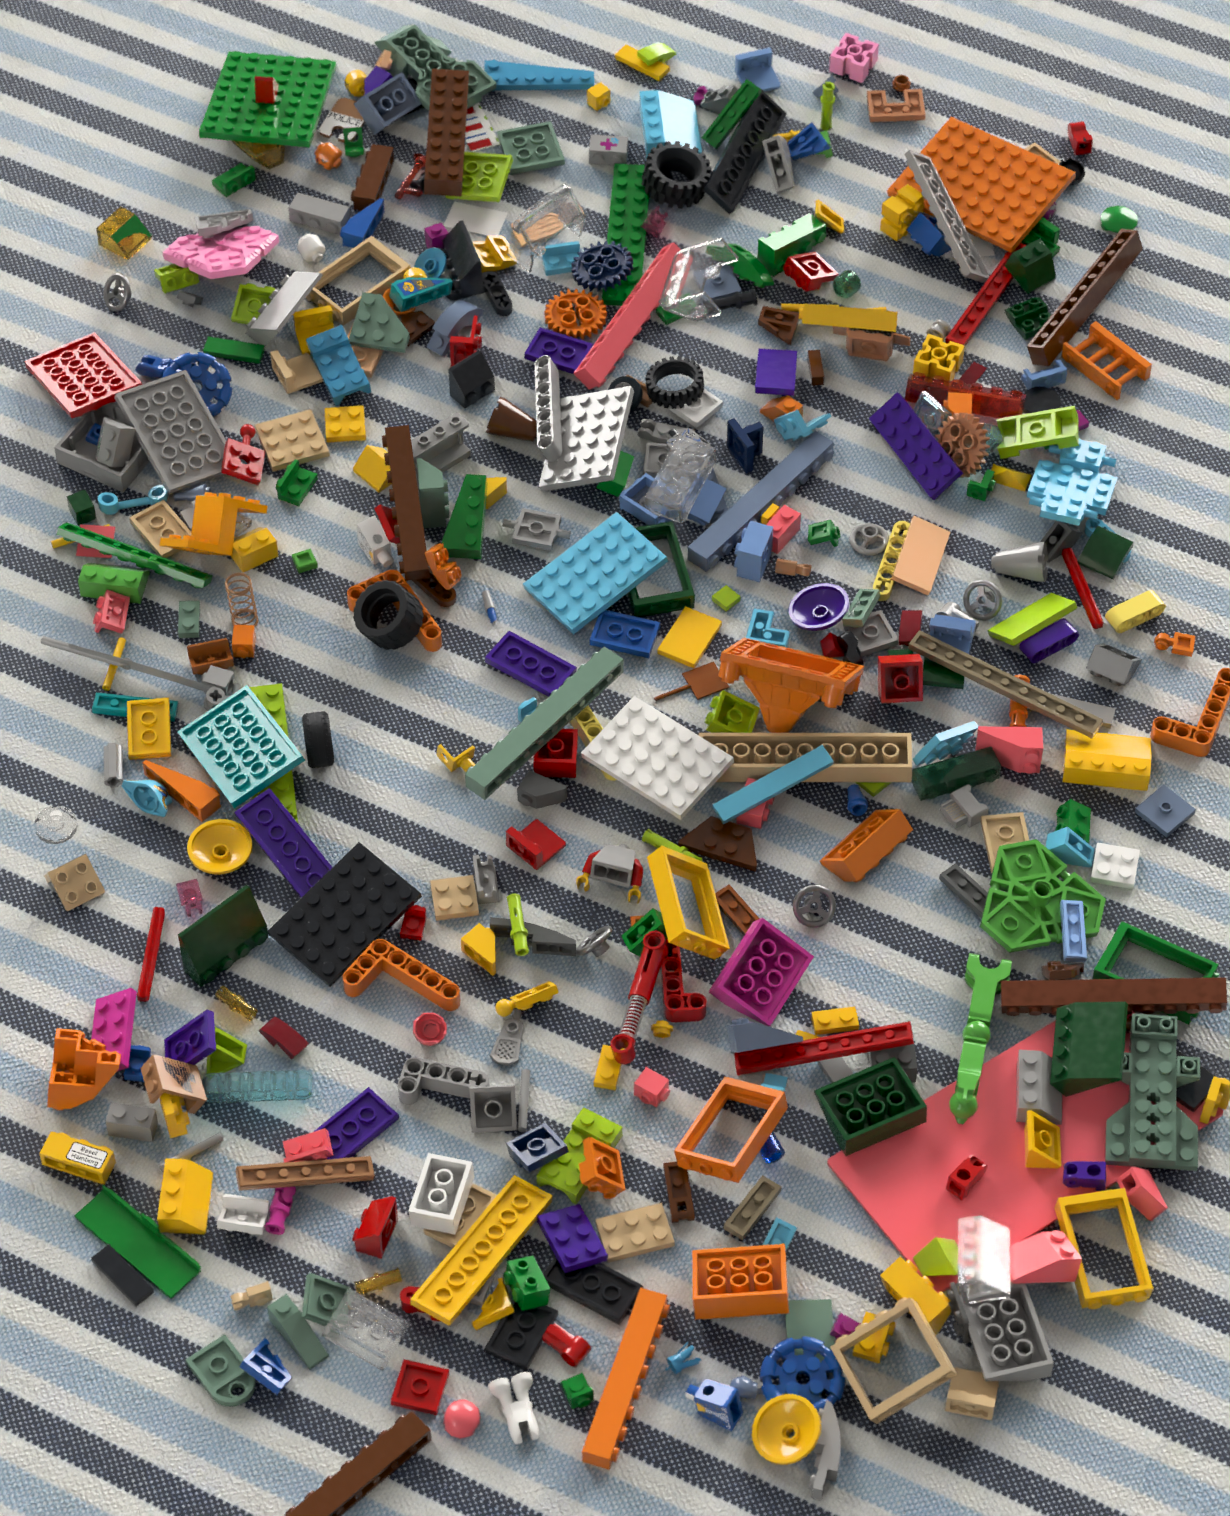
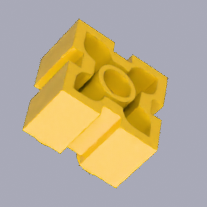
[880,184,924,241]
[913,334,965,388]

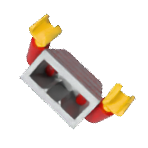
[576,844,644,904]

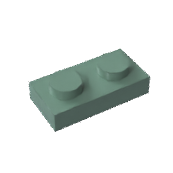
[178,600,200,638]

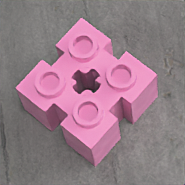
[829,33,879,83]

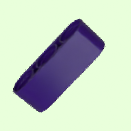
[1019,618,1079,663]

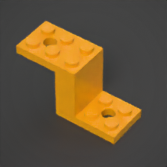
[159,492,268,556]

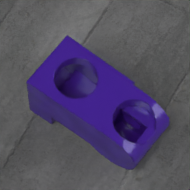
[1063,1161,1106,1191]

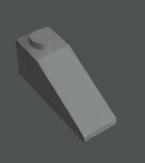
[762,135,794,194]

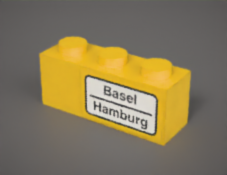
[39,1131,116,1185]

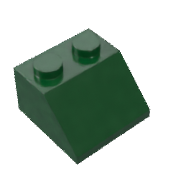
[1005,239,1056,294]

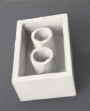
[408,1153,475,1234]

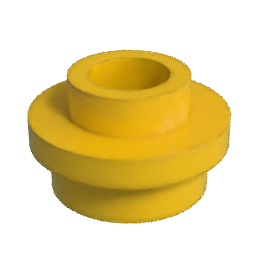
[651,1020,673,1038]

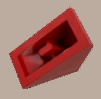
[255,76,279,104]

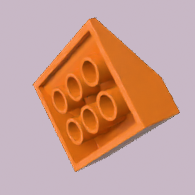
[692,1244,789,1320]

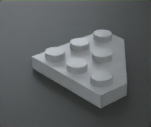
[195,209,253,238]

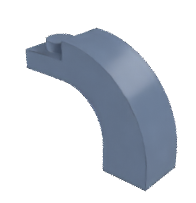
[427,300,484,357]

